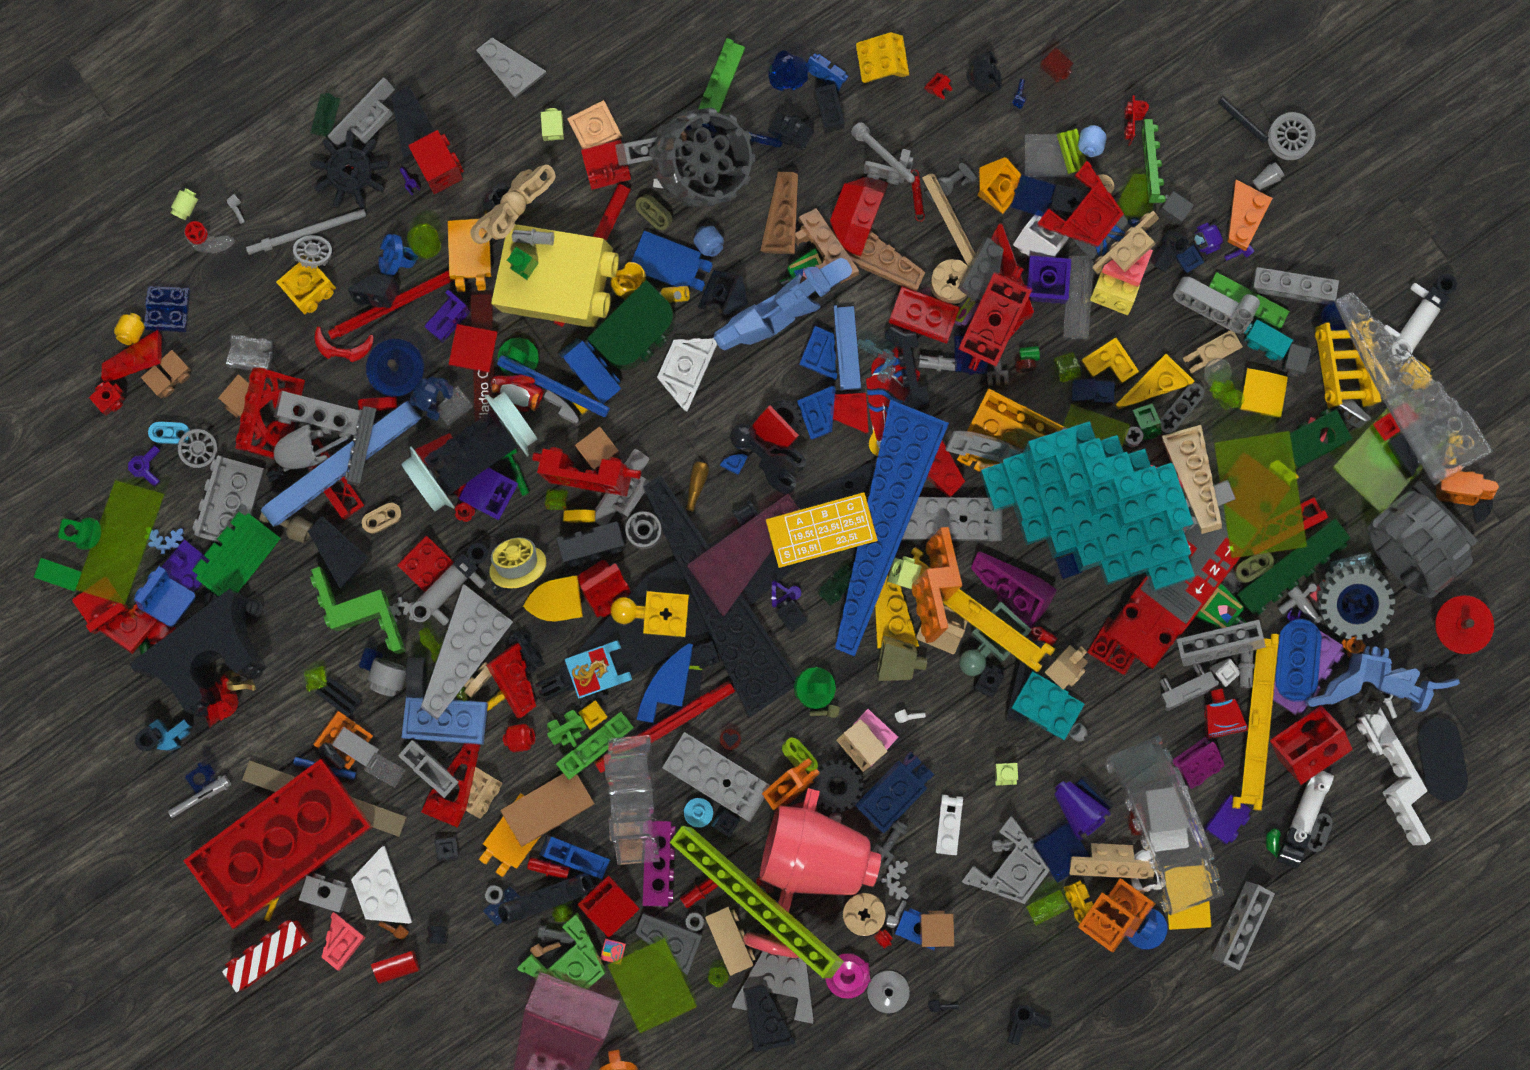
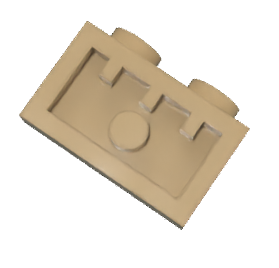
[454,767,502,819]

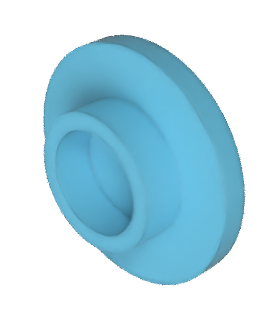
[684,798,713,827]

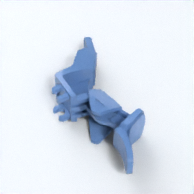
[714,258,852,350]
[1305,646,1460,712]

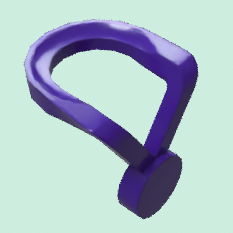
[772,580,801,607]

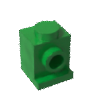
[506,247,538,280]

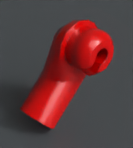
[1029,627,1057,646]

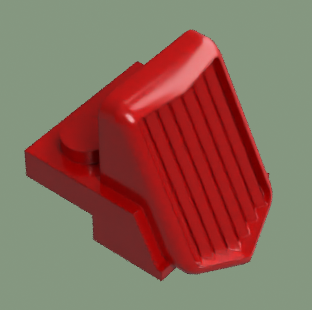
[577,560,631,618]

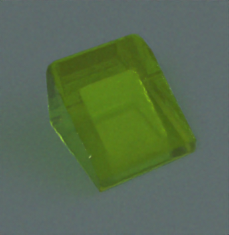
[1054,352,1081,382]

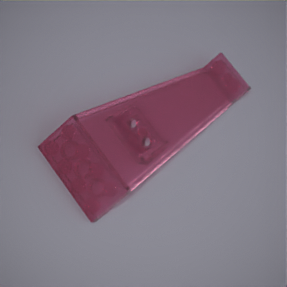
[514,972,619,1070]

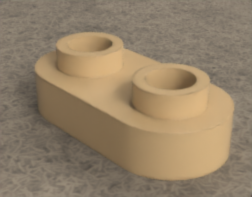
[362,503,402,534]
[464,662,492,697]

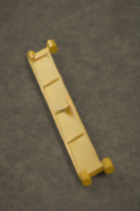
[911,547,1055,672]
[1232,634,1279,811]

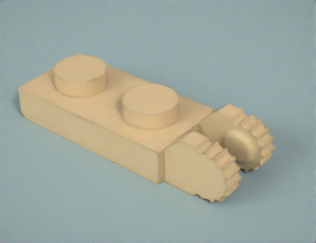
[1183,330,1243,374]

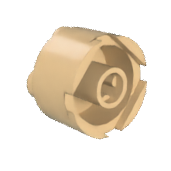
[930,259,969,305]
[843,893,886,936]

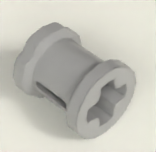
[1122,427,1143,448]

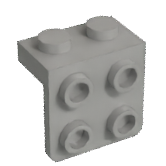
[864,149,913,185]

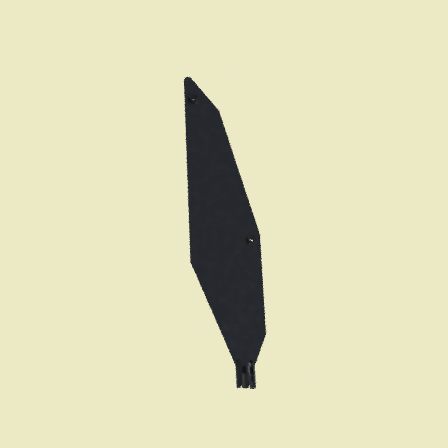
[535,464,875,702]

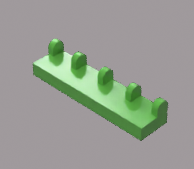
[698,38,745,113]
[1141,119,1166,203]
[1208,272,1289,330]

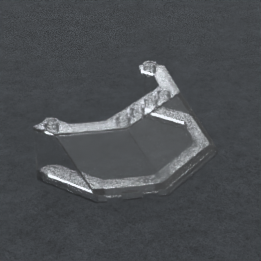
[1104,735,1224,915]

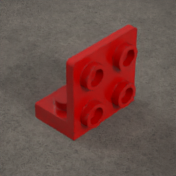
[72,577,130,634]

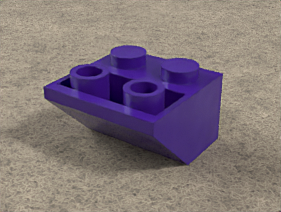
[458,467,518,520]

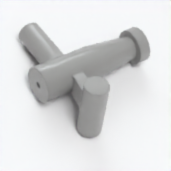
[1278,582,1323,625]

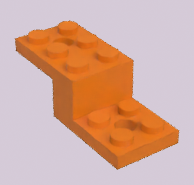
[912,527,962,643]

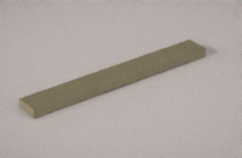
[242,760,407,837]

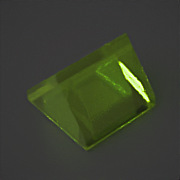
[545,491,567,510]

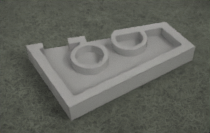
[476,38,547,98]

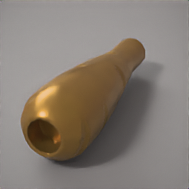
[686,461,709,512]

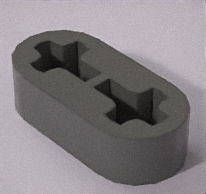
[1307,813,1333,852]

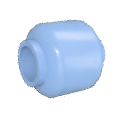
[1078,125,1107,157]

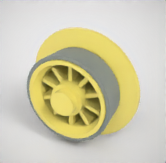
[489,537,547,588]

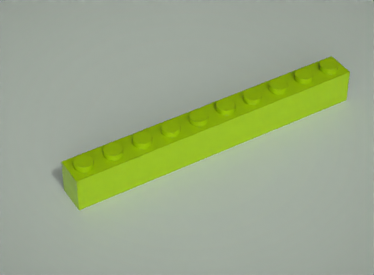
[670,826,844,978]

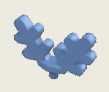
[145,527,184,555]

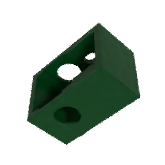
[1275,409,1352,471]

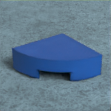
[720,454,748,475]

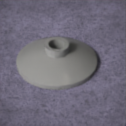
[867,971,909,1013]

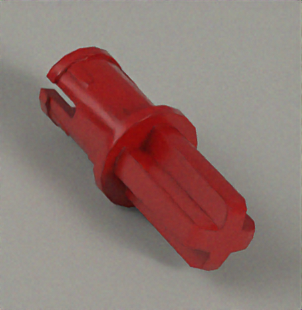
[527,858,570,880]
[680,878,718,909]

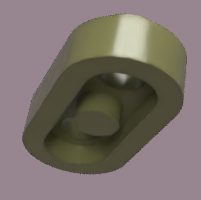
[636,194,672,230]
[1234,551,1274,583]

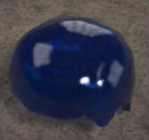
[1321,302,1353,331]

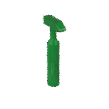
[500,448,530,496]

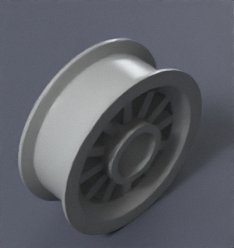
[1268,112,1316,160]

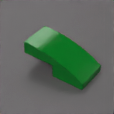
[34,558,82,592]

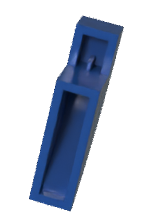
[637,644,693,723]

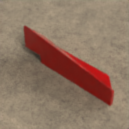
[991,224,1034,322]

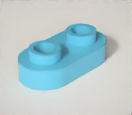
[148,422,190,444]

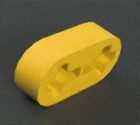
[563,510,596,523]

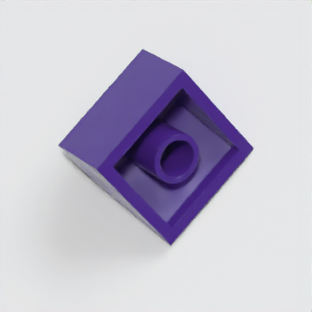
[1026,256,1071,304]

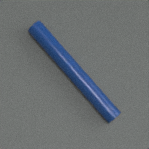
[293,757,356,780]

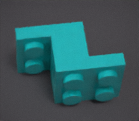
[1011,671,1085,740]

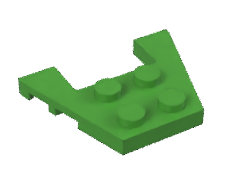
[517,913,606,1001]

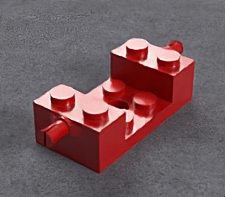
[959,265,1032,371]
[532,447,641,497]

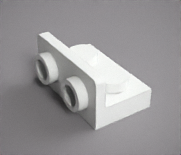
[1357,707,1397,756]

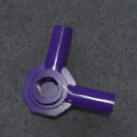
[128,445,160,488]

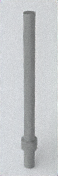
[246,209,366,255]

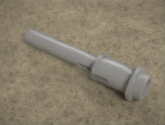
[168,775,231,818]

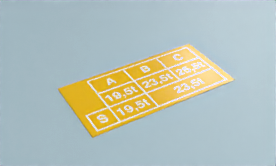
[766,492,878,568]

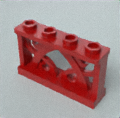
[235,368,305,460]

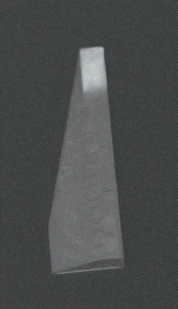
[1334,292,1493,485]

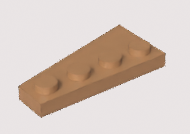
[846,232,925,291]

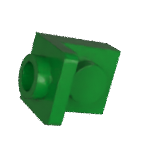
[1133,404,1162,440]

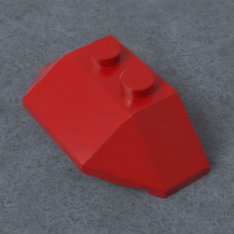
[830,177,889,257]

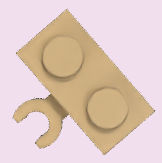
[1045,645,1088,689]
[836,719,888,772]

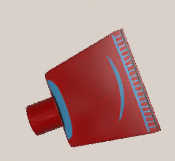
[1204,689,1248,739]

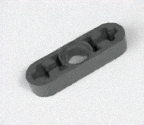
[1160,383,1204,434]

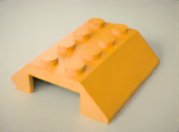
[957,389,1064,472]

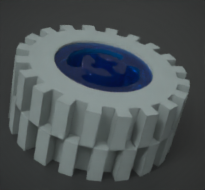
[1317,561,1395,640]

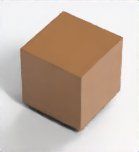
[218,374,249,418]
[575,426,620,472]
[919,911,954,947]

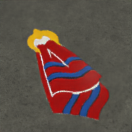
[866,347,920,456]

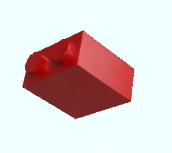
[578,876,640,937]

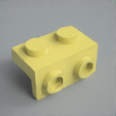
[1090,271,1140,315]

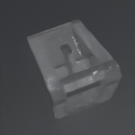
[437,386,473,426]
[364,752,406,788]

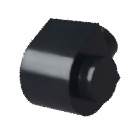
[135,726,163,752]

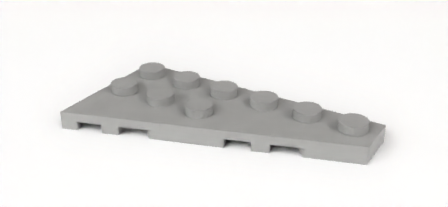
[421,584,513,720]

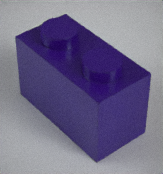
[1204,795,1251,844]

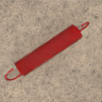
[911,169,925,221]

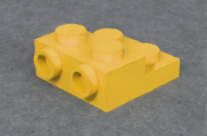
[276,258,336,315]

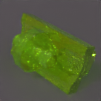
[1209,380,1245,410]
[1026,890,1070,925]

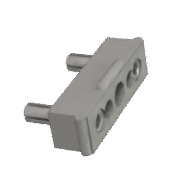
[1160,663,1219,711]

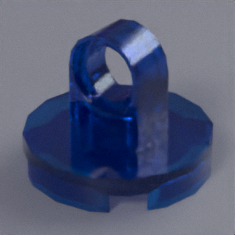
[768,50,809,91]

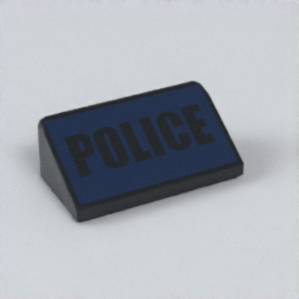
[1074,776,1113,810]

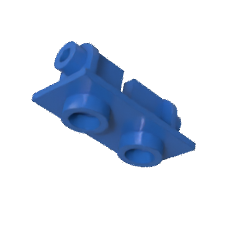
[805,53,848,92]

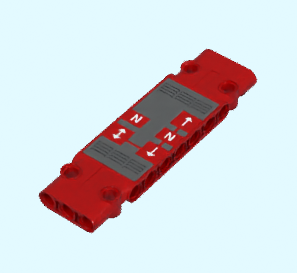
[1105,453,1291,669]

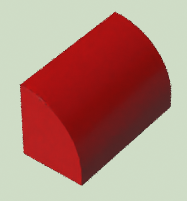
[371,951,420,984]

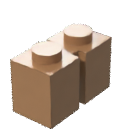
[141,350,192,398]

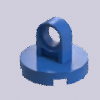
[378,234,418,276]
[1127,909,1167,949]

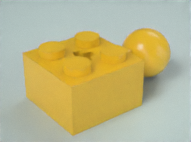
[611,591,689,637]

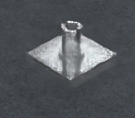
[1024,134,1067,177]

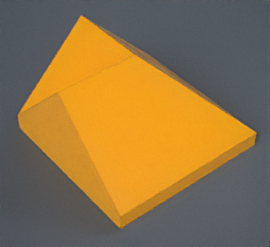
[977,157,1027,214]

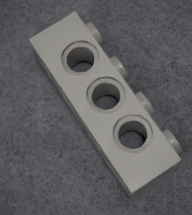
[1250,267,1339,305]
[274,391,361,440]
[1177,620,1266,666]
[1211,881,1275,970]

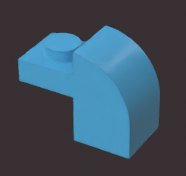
[149,719,193,751]

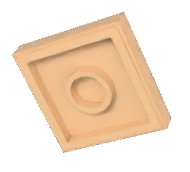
[567,100,623,149]

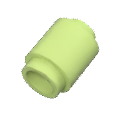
[171,188,198,220]

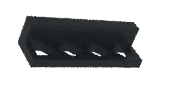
[1005,636,1045,724]

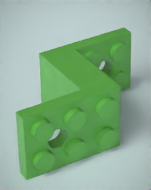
[310,567,406,654]

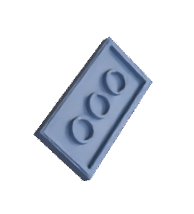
[402,696,488,745]

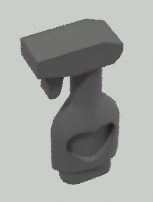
[924,162,977,204]

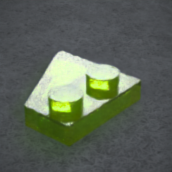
[1117,174,1153,217]

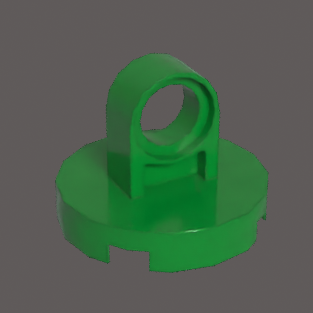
[497,337,539,376]
[794,667,836,709]

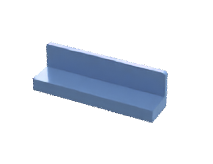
[833,305,861,391]

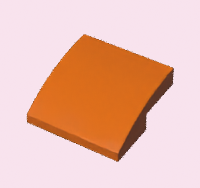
[313,710,373,770]

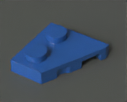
[798,326,837,380]

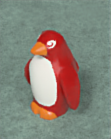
[491,375,545,412]

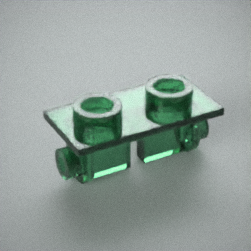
[310,93,341,137]
[818,565,853,606]

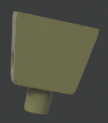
[876,636,927,681]

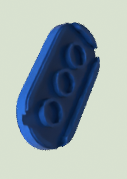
[1275,619,1322,702]

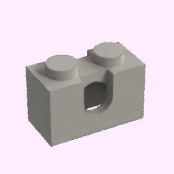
[299,873,350,913]

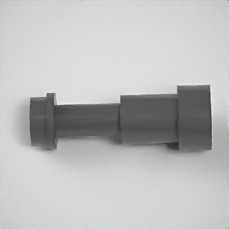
[538,925,576,945]

